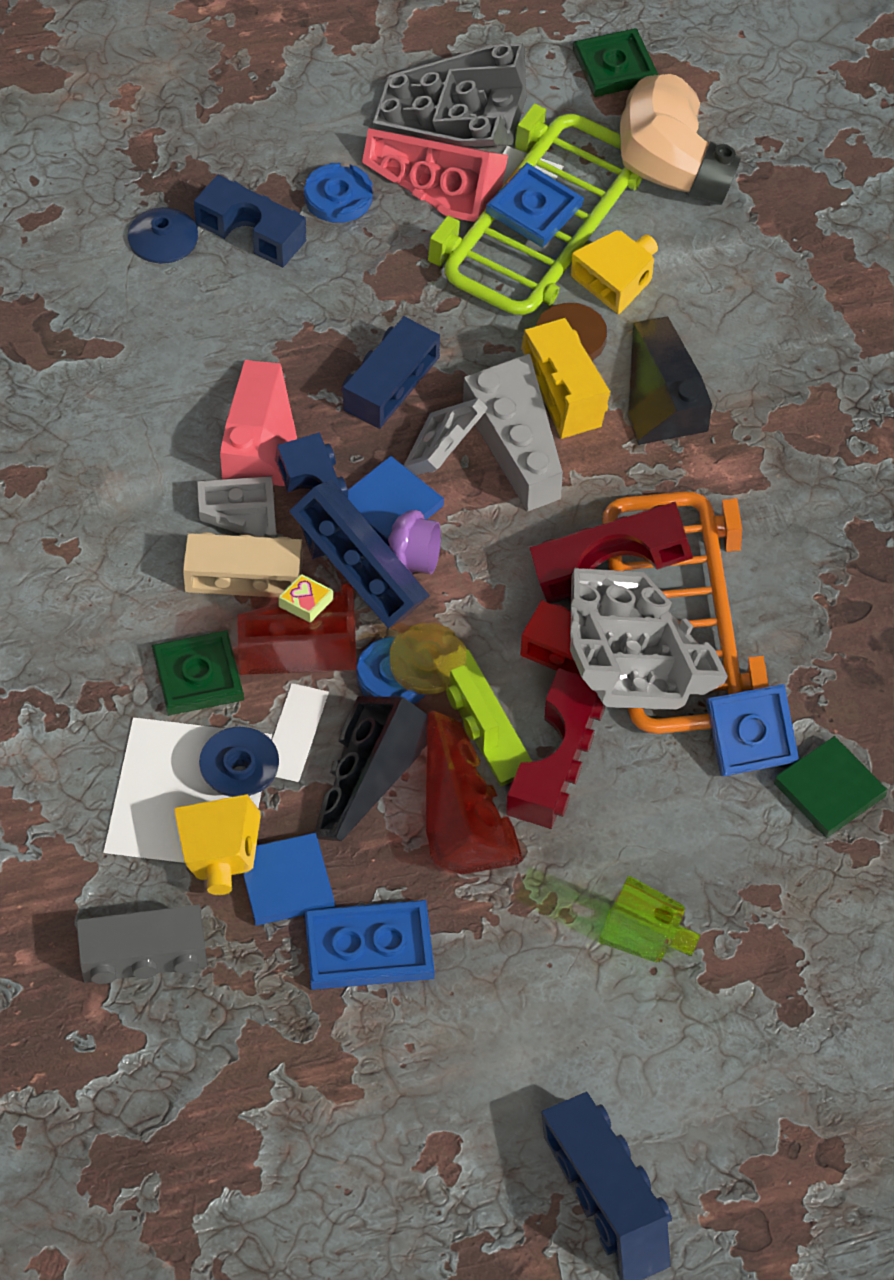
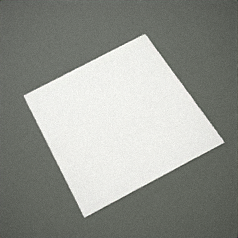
[103,717,272,863]

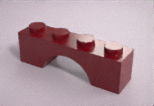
[529,501,693,603]
[506,668,606,829]

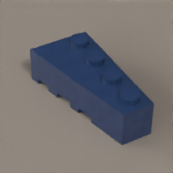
[541,1091,672,1280]

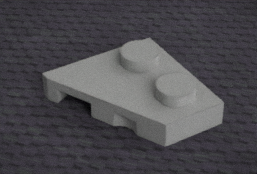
[404,398,488,476]
[197,476,277,538]

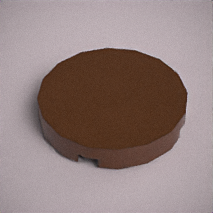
[536,303,607,361]

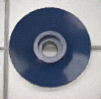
[128,207,198,264]
[199,727,279,797]

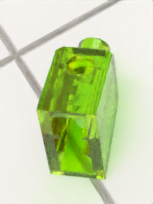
[597,876,701,963]

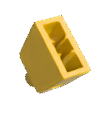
[571,230,658,315]
[175,794,261,895]

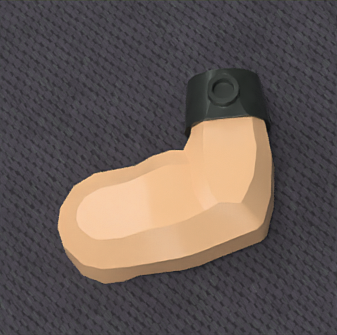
[620,74,741,205]

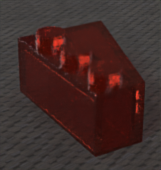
[237,583,357,675]

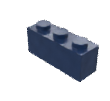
[341,316,440,429]

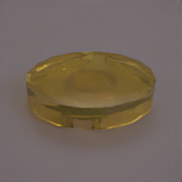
[390,623,466,694]

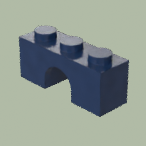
[194,174,307,268]
[275,432,348,559]

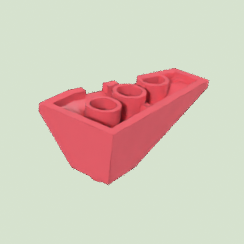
[362,128,508,222]
[220,360,297,486]

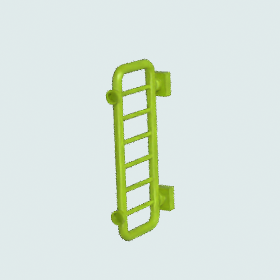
[428,103,643,315]

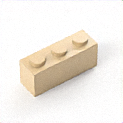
[183,532,303,598]

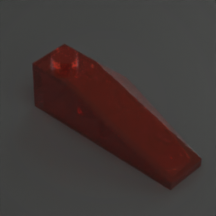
[426,710,523,875]

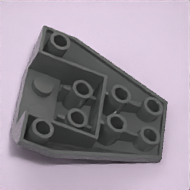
[373,43,527,147]

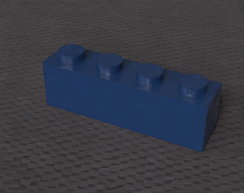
[289,480,430,629]

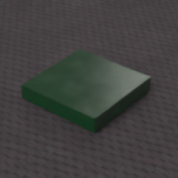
[573,28,659,97]
[152,630,244,716]
[774,736,888,838]

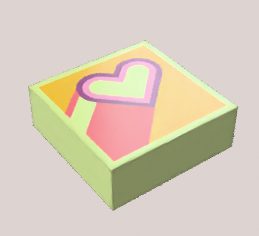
[278,574,333,623]

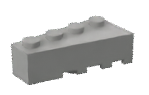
[463,353,563,512]

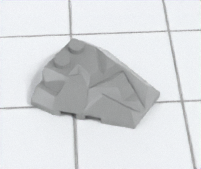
[570,568,728,710]

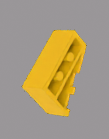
[521,318,611,439]

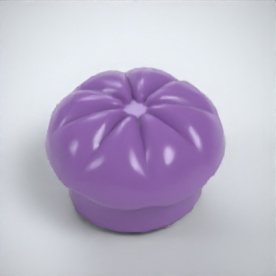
[388,510,441,575]

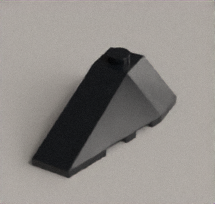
[628,316,712,445]
[314,696,436,841]

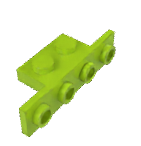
[433,649,532,787]

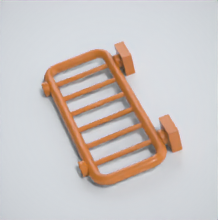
[602,491,769,734]

